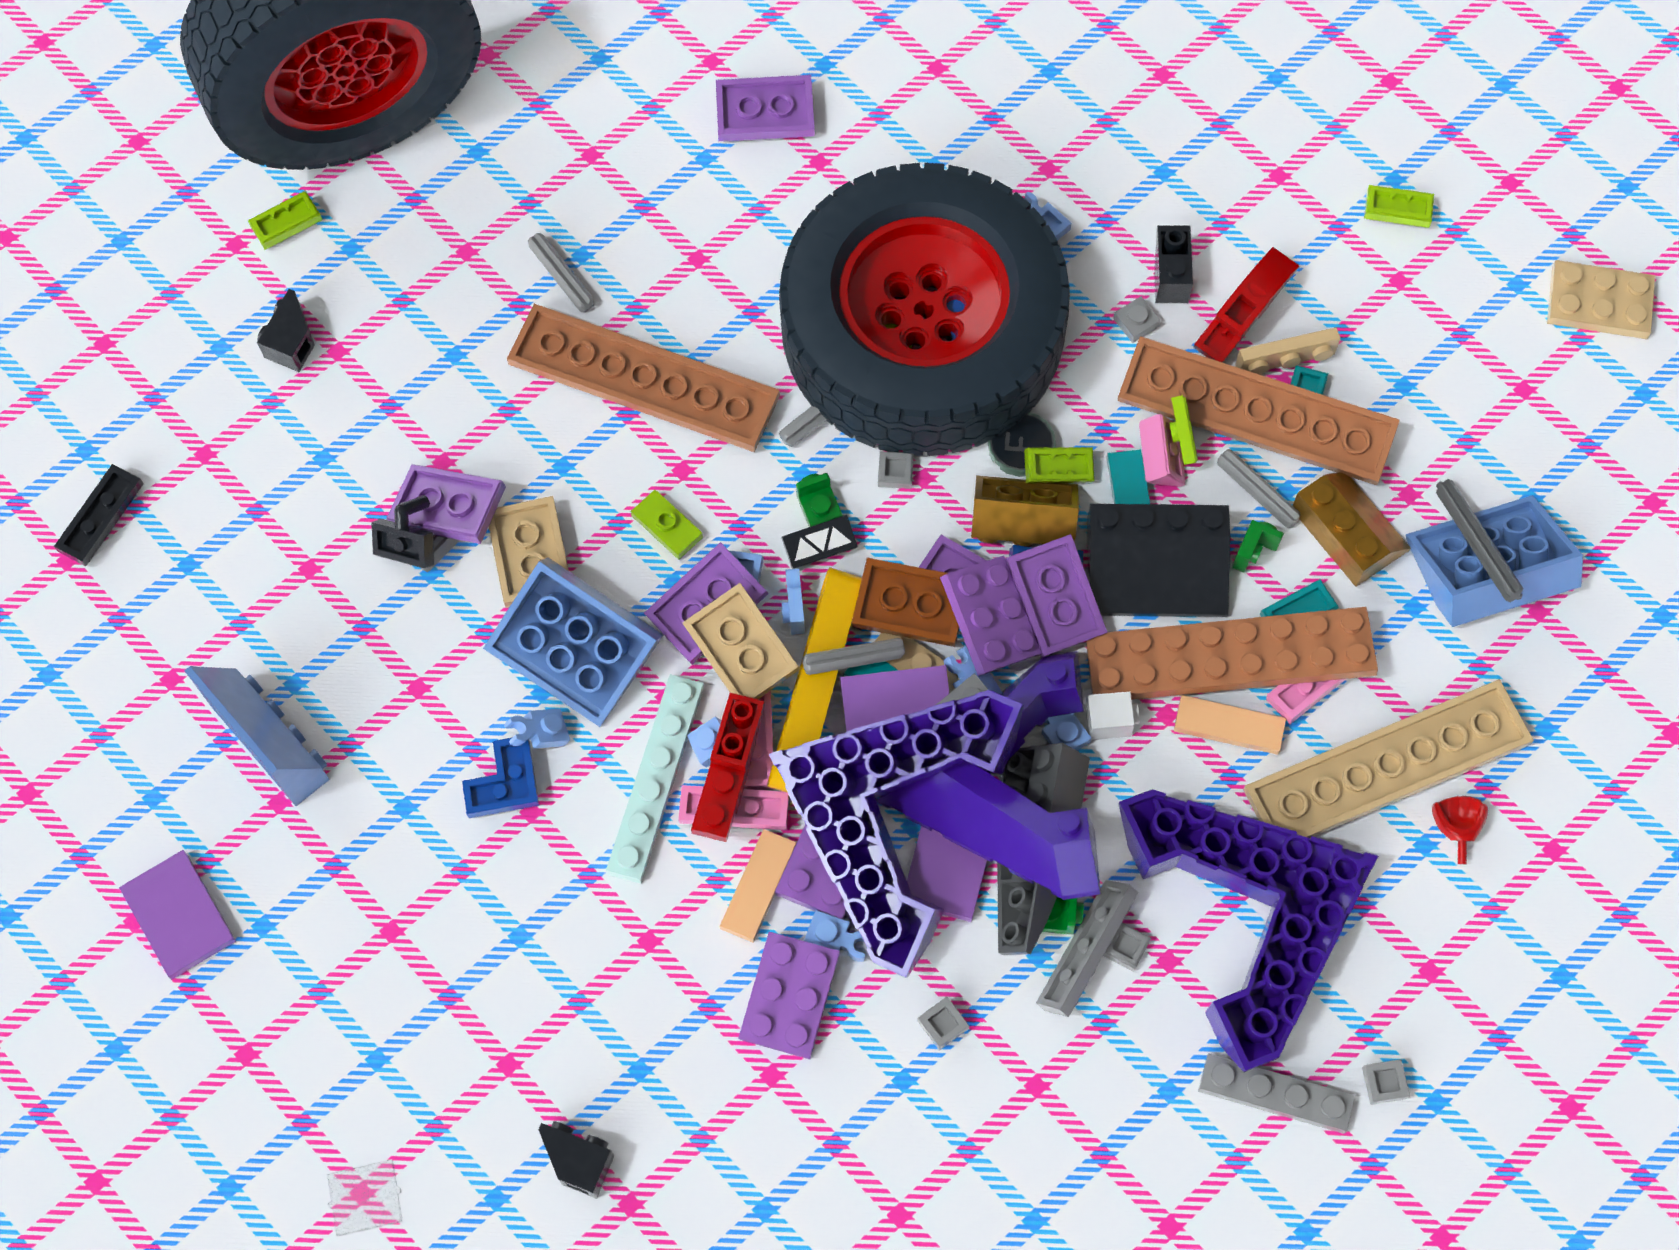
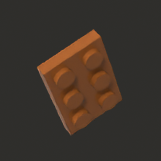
[852,558,959,647]

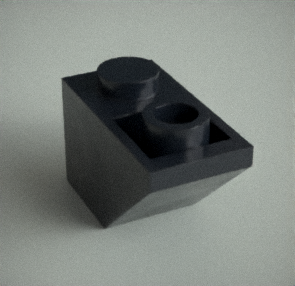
[1154,225,1193,303]
[257,289,315,372]
[538,1121,614,1199]

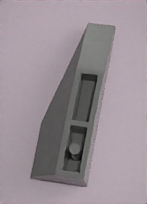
[997,743,1090,955]

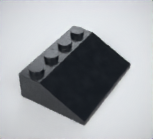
[1087,503,1230,617]

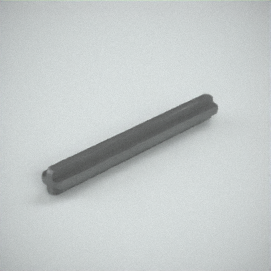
[1436,479,1523,602]

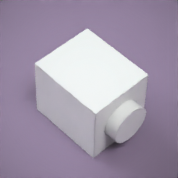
[1085,692,1139,740]

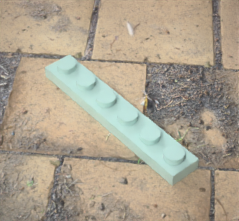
[606,674,704,884]

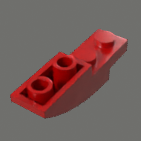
[1193,247,1299,363]
[691,693,765,843]

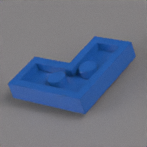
[462,737,539,819]

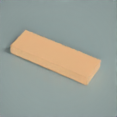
[1174,695,1286,755]
[720,829,797,943]

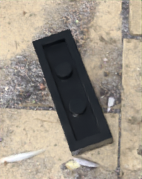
[54,464,144,566]

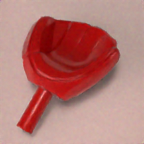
[1432,796,1488,865]

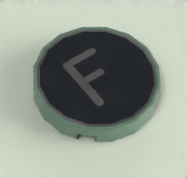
[988,413,1056,477]

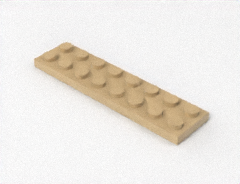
[1243,679,1534,838]

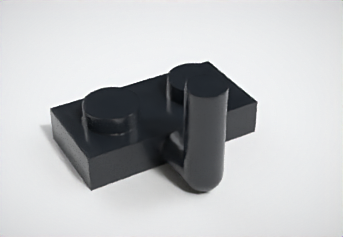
[371,495,434,569]

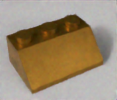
[1293,472,1411,587]
[971,475,1079,546]

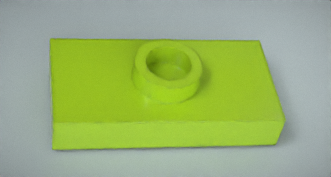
[1364,185,1434,228]
[247,190,322,250]
[1170,395,1198,465]
[1024,447,1095,483]
[630,489,703,560]

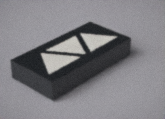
[781,515,858,569]

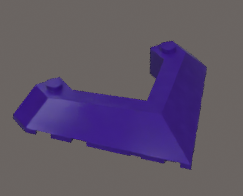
[877,651,1101,900]
[769,690,1024,978]
[1118,789,1379,1072]

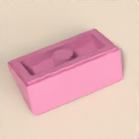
[1139,414,1186,487]

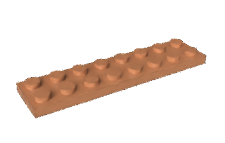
[507,304,780,453]
[1118,336,1400,486]
[1086,607,1378,700]

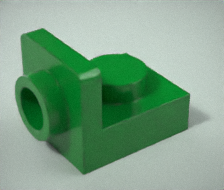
[796,473,843,527]
[1232,520,1284,573]
[1042,897,1084,935]

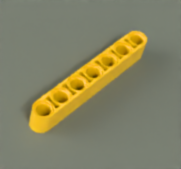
[767,567,862,793]

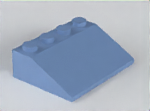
[1406,495,1583,627]
[483,557,663,727]
[184,666,330,806]

